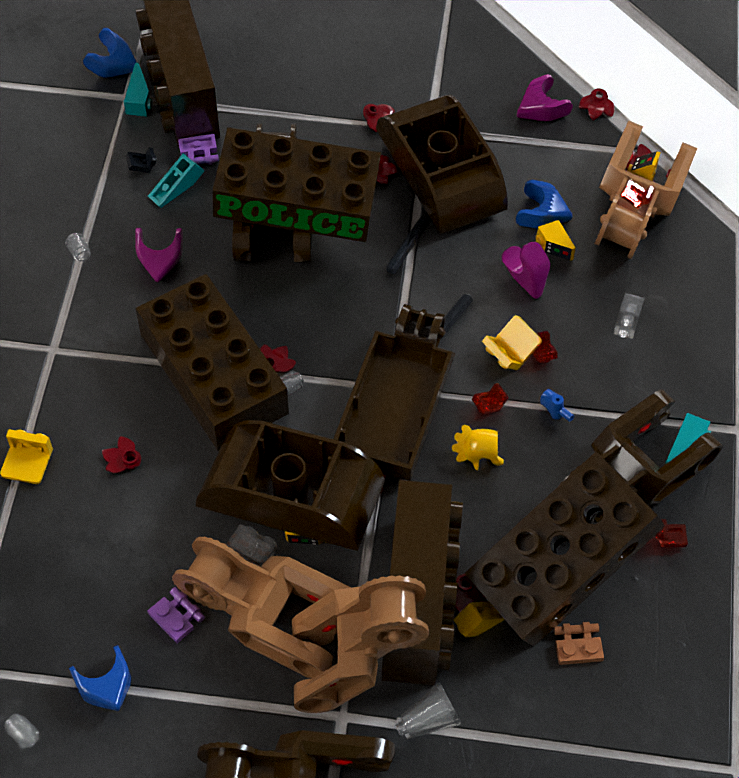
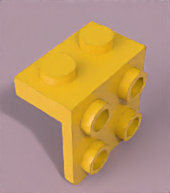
[482,315,542,370]
[0,429,53,484]

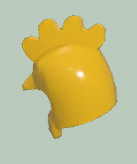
[452,425,504,470]

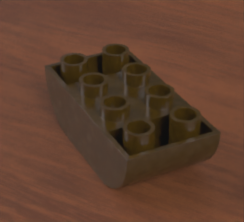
[376,94,508,234]
[196,420,385,551]

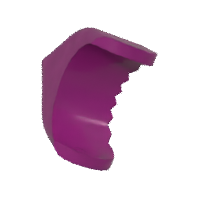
[517,74,573,121]
[135,228,183,282]
[502,242,550,299]

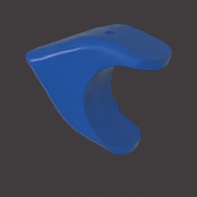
[83,28,137,78]
[516,180,573,229]
[69,645,131,711]

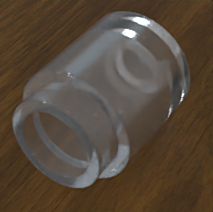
[65,233,91,262]
[280,370,304,396]
[4,714,39,748]

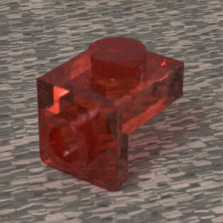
[620,180,654,209]
[532,331,558,363]
[471,383,508,414]
[656,519,688,547]

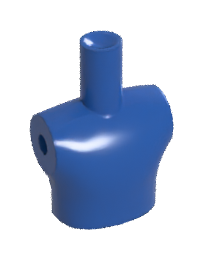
[540,389,574,422]

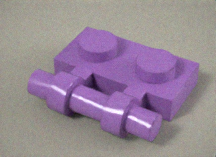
[178,134,219,165]
[147,587,205,643]

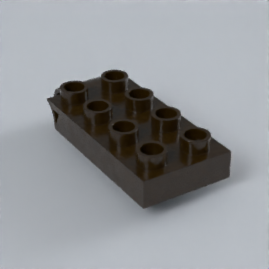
[333,304,456,481]

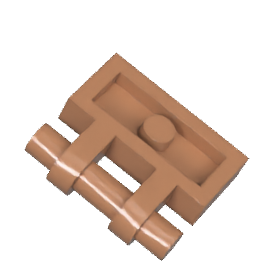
[554,622,604,665]

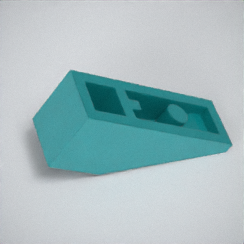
[124,63,153,117]
[148,153,205,208]
[666,413,711,464]

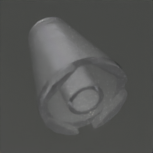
[395,682,461,739]

